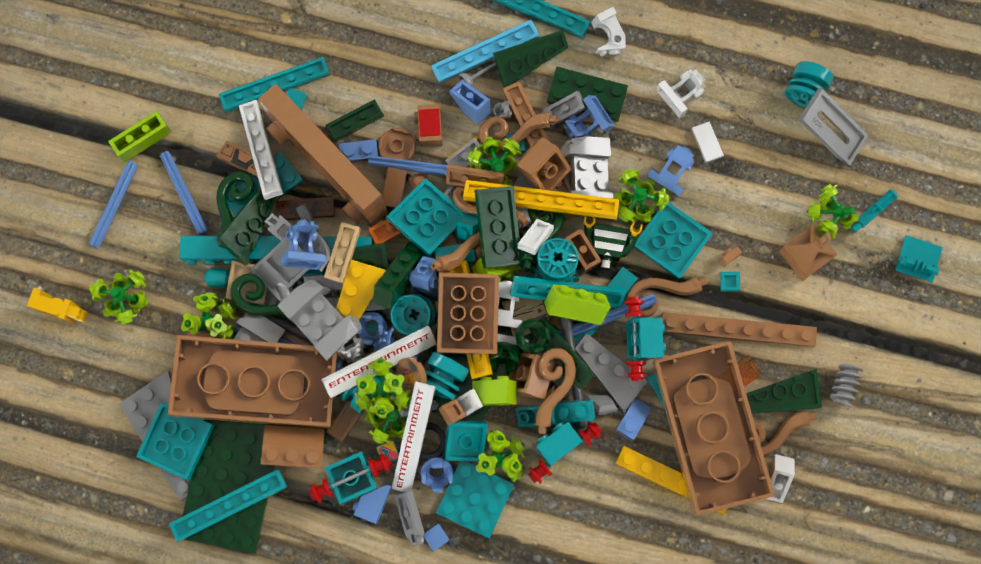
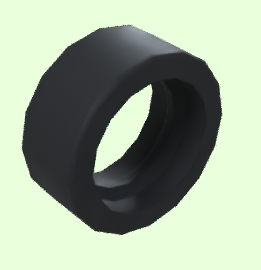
[419,422,446,460]

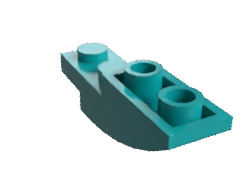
[515,400,595,427]

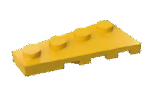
[336,260,386,321]

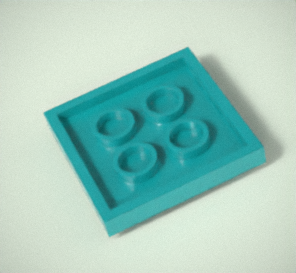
[386,178,467,257]
[634,202,713,280]
[136,402,215,480]
[436,461,514,539]

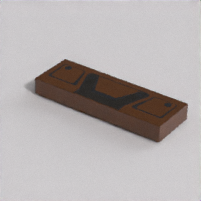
[277,197,335,220]

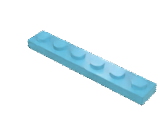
[431,20,539,84]

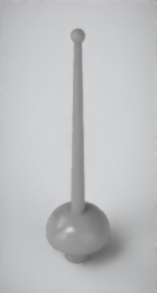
[455,62,496,87]

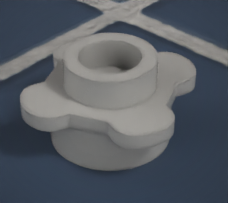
[493,100,512,119]

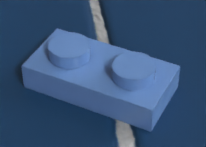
[339,139,378,162]

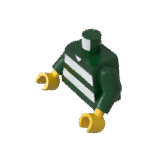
[583,216,643,270]

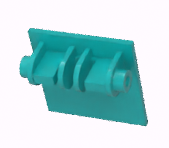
[895,235,943,283]

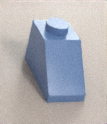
[450,80,491,124]
[615,398,651,441]
[353,485,392,524]

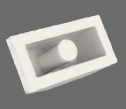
[766,454,795,503]

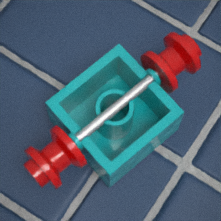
[624,297,666,381]
[528,422,602,484]
[309,451,393,505]

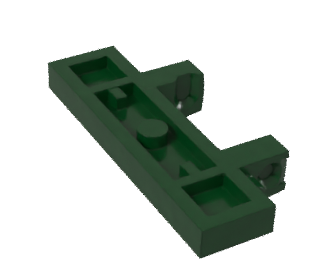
[529,316,595,389]

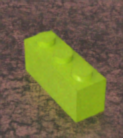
[108,111,172,163]
[544,284,611,325]

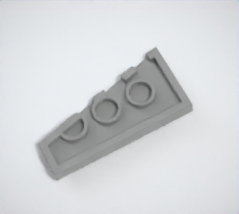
[575,333,648,412]

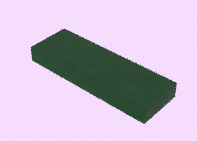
[326,99,384,142]

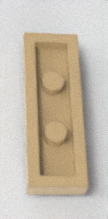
[324,222,361,284]

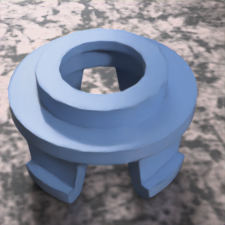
[357,311,387,345]
[420,457,453,493]

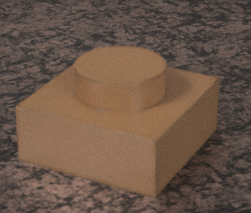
[719,246,742,267]
[438,399,466,426]

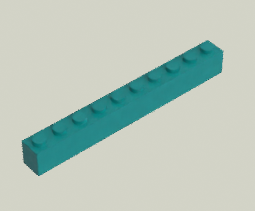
[180,236,374,265]

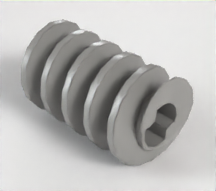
[830,364,863,408]

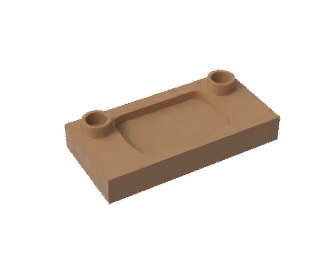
[258,84,388,227]
[168,335,337,429]
[652,340,775,516]

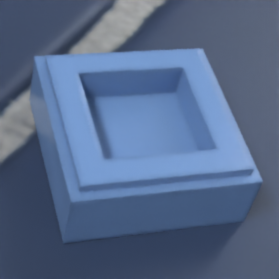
[423,524,450,552]

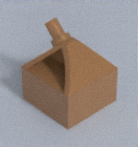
[517,138,571,191]
[779,224,838,281]
[509,353,556,400]

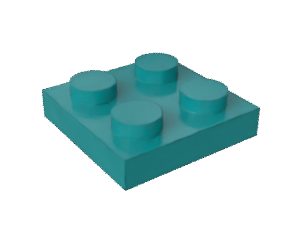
[443,421,488,461]

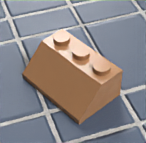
[261,425,325,468]

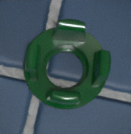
[515,319,550,353]
[489,342,521,373]

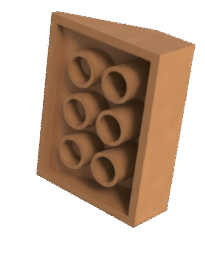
[437,273,499,354]

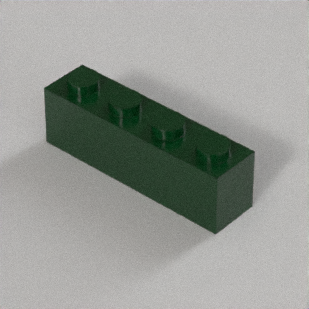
[373,241,426,310]

